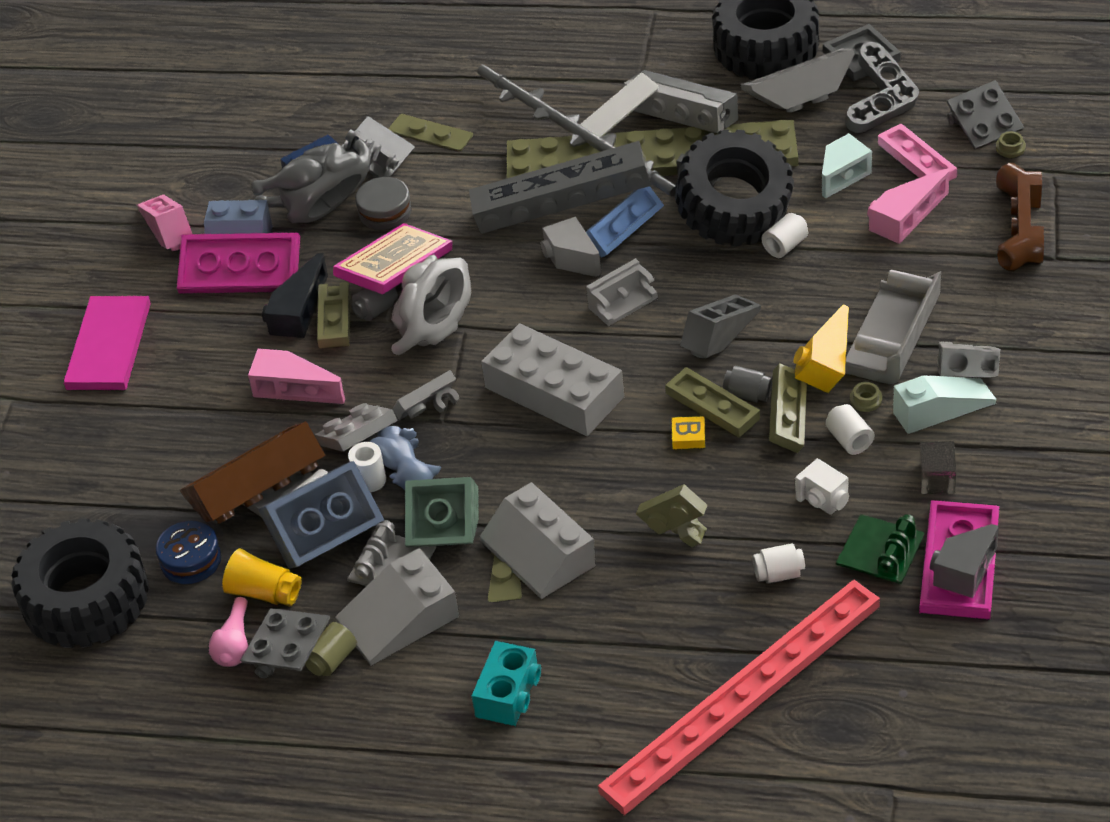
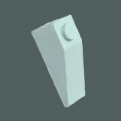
[893,376,996,434]

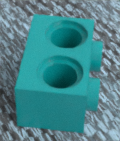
[472,641,541,726]

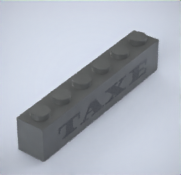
[469,141,652,234]

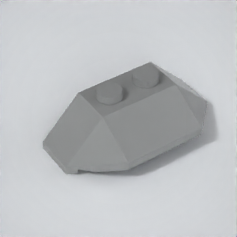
[741,48,854,112]

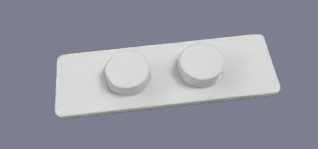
[580,73,659,137]

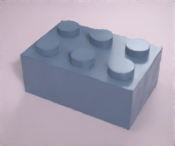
[258,461,384,569]

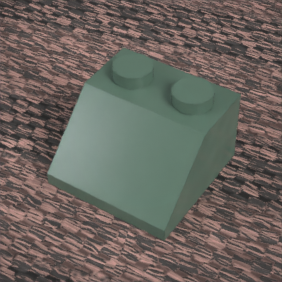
[405,477,479,547]

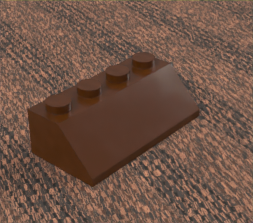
[180,421,325,524]

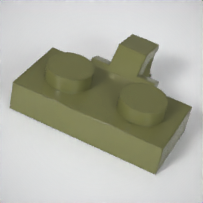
[636,484,708,547]

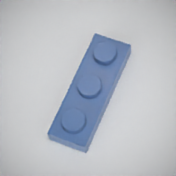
[586,186,664,258]

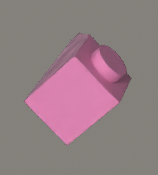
[867,169,949,244]
[137,194,192,251]
[248,349,345,404]

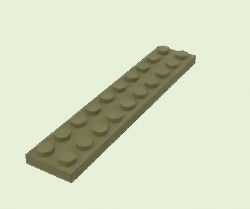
[507,120,799,178]

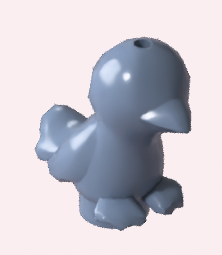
[357,426,441,490]

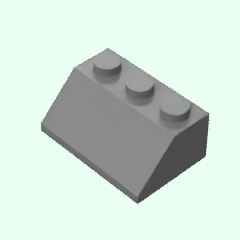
[480,482,595,599]

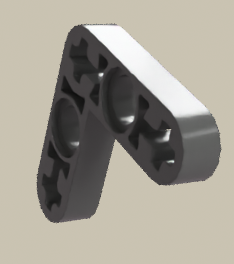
[845,42,919,133]

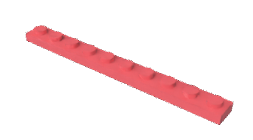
[598,580,880,816]

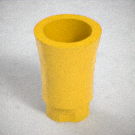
[222,548,302,606]

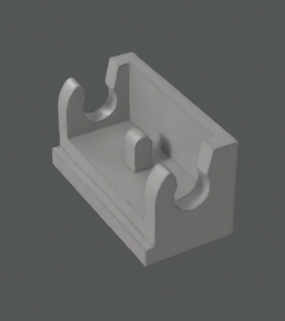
[586,259,658,326]

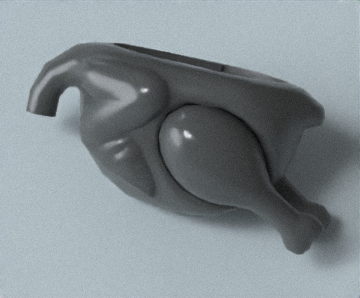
[251,139,371,223]

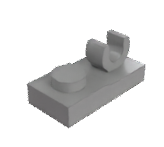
[392,370,459,420]

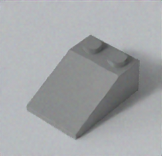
[335,548,459,666]

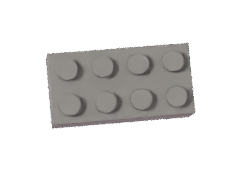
[481,323,624,436]

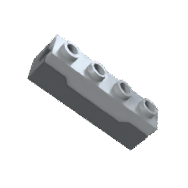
[624,70,738,133]

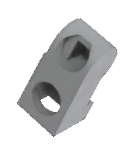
[937,342,1001,377]

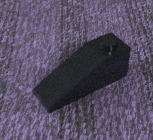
[262,253,328,338]

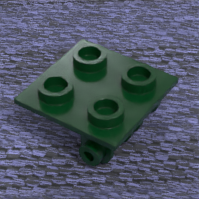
[836,514,925,584]

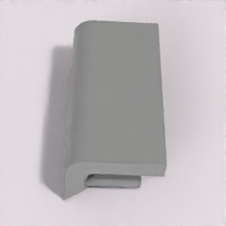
[845,270,941,384]

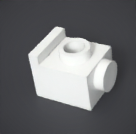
[795,458,849,515]

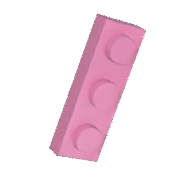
[878,124,957,181]

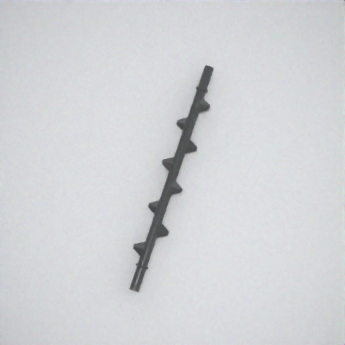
[477,65,676,197]

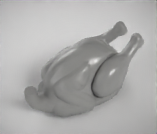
[391,255,471,355]

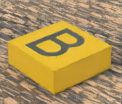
[672,416,705,449]

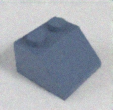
[204,200,273,234]

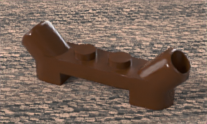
[996,163,1044,272]

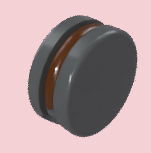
[355,177,412,230]

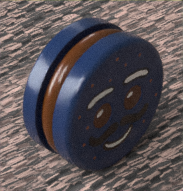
[156,521,221,584]

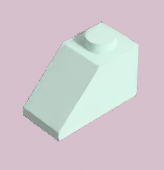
[822,134,872,198]

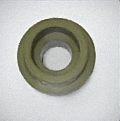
[996,131,1026,158]
[850,382,882,412]

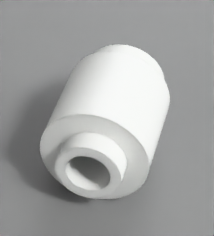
[752,543,805,584]

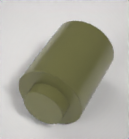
[305,622,357,676]

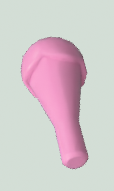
[209,597,248,667]

